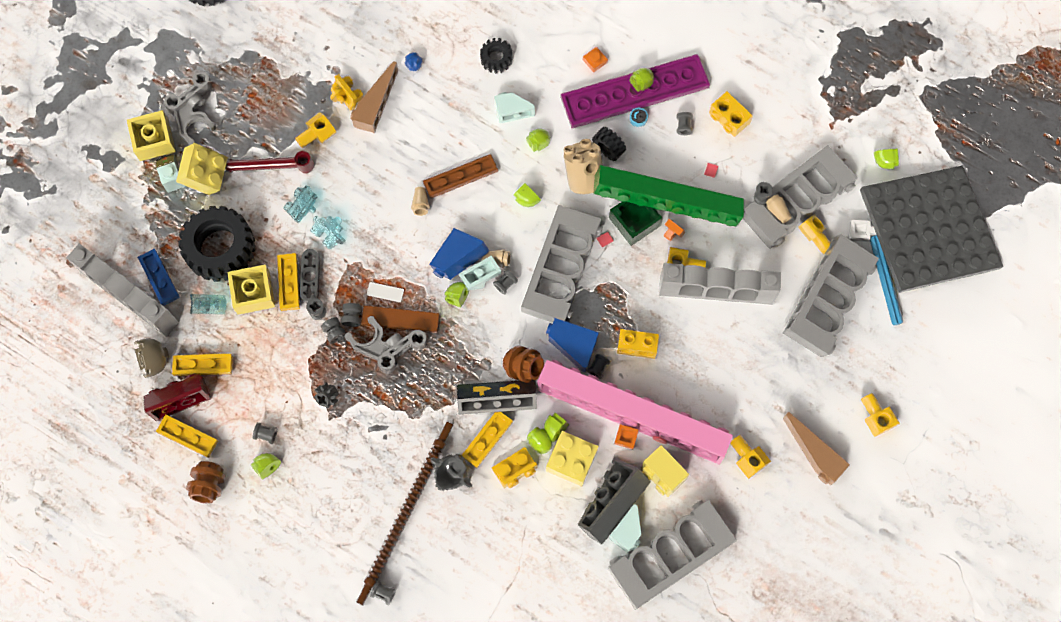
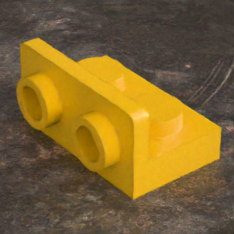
[491,447,538,489]

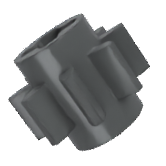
[314,382,339,408]

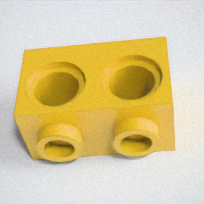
[709,91,753,137]
[617,329,659,359]

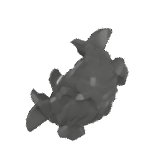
[430,454,473,491]

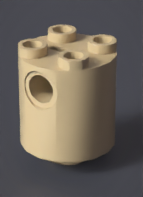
[563,139,603,194]

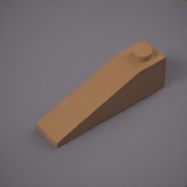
[350,61,399,133]
[783,412,850,485]

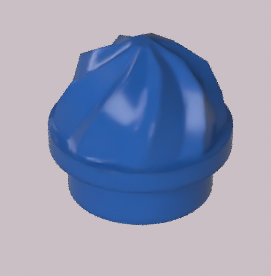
[405,53,423,71]

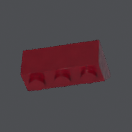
[143,374,211,421]

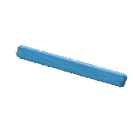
[870,235,903,325]

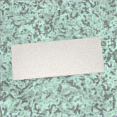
[366,282,404,302]

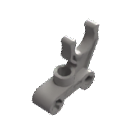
[164,71,216,145]
[345,316,427,374]

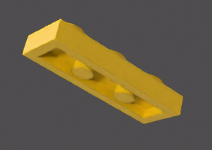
[277,253,300,311]
[172,354,233,376]
[462,412,513,468]
[156,414,218,458]

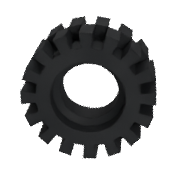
[480,38,513,74]
[592,127,627,161]

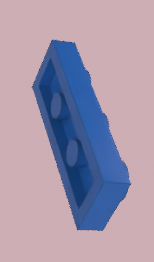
[137,248,180,306]

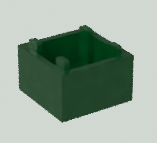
[609,202,663,246]

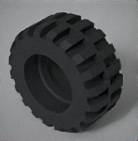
[178,206,256,282]

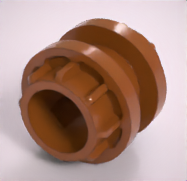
[503,345,545,383]
[186,461,226,504]

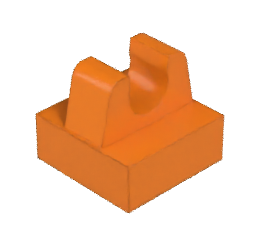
[664,219,685,242]

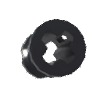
[586,354,611,379]

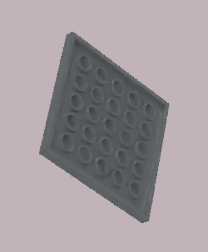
[860,165,1004,293]

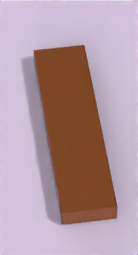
[423,154,498,199]
[361,306,440,333]

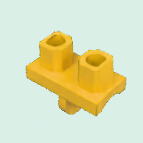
[330,74,363,111]

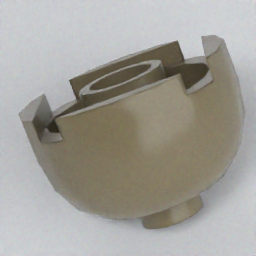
[134,338,169,378]

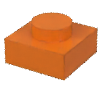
[582,47,608,73]
[614,424,639,450]

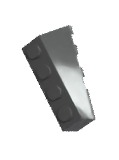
[578,456,651,545]

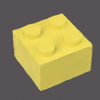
[127,110,176,161]
[176,143,228,195]
[227,265,275,315]
[546,431,599,486]
[641,445,689,497]

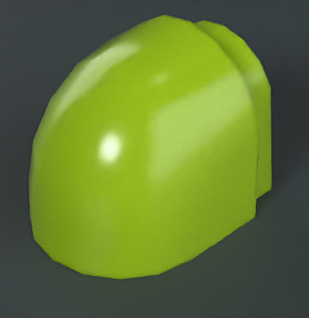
[630,68,654,92]
[526,128,550,152]
[873,149,899,169]
[514,183,541,207]
[445,282,469,308]
[544,413,569,442]
[527,427,552,454]
[250,453,281,480]

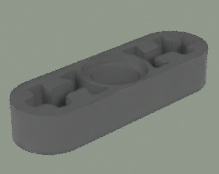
[300,249,320,303]

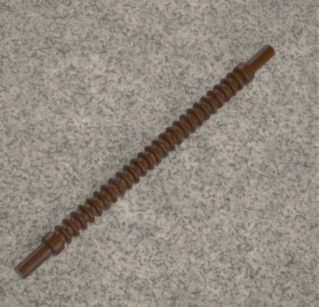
[356,422,453,606]

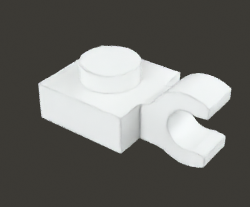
[850,220,876,241]

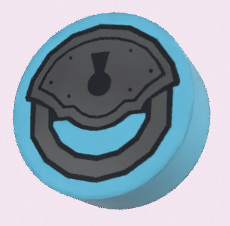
[629,108,648,127]

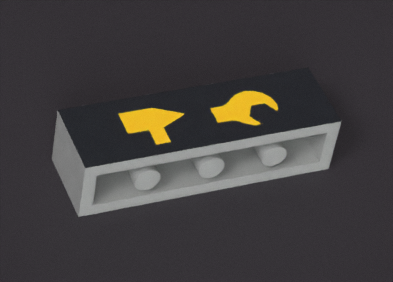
[457,379,537,415]

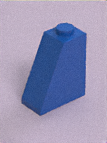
[429,228,489,280]
[546,318,599,373]

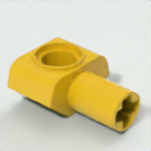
[295,112,337,148]
[798,214,831,255]
[667,247,706,267]
[861,393,900,437]
[730,435,771,479]

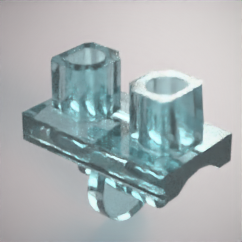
[283,185,318,223]
[310,216,346,249]
[190,294,226,315]

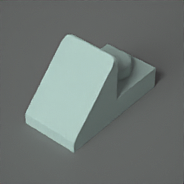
[459,256,501,290]

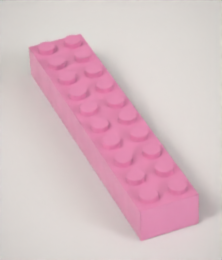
[538,360,733,465]

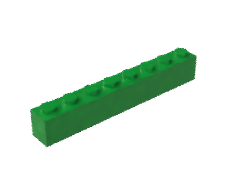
[593,165,744,227]

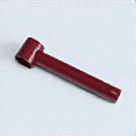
[225,151,314,173]

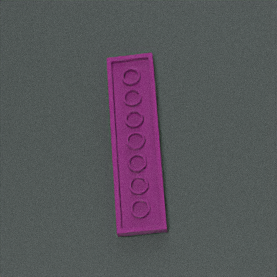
[560,54,710,129]

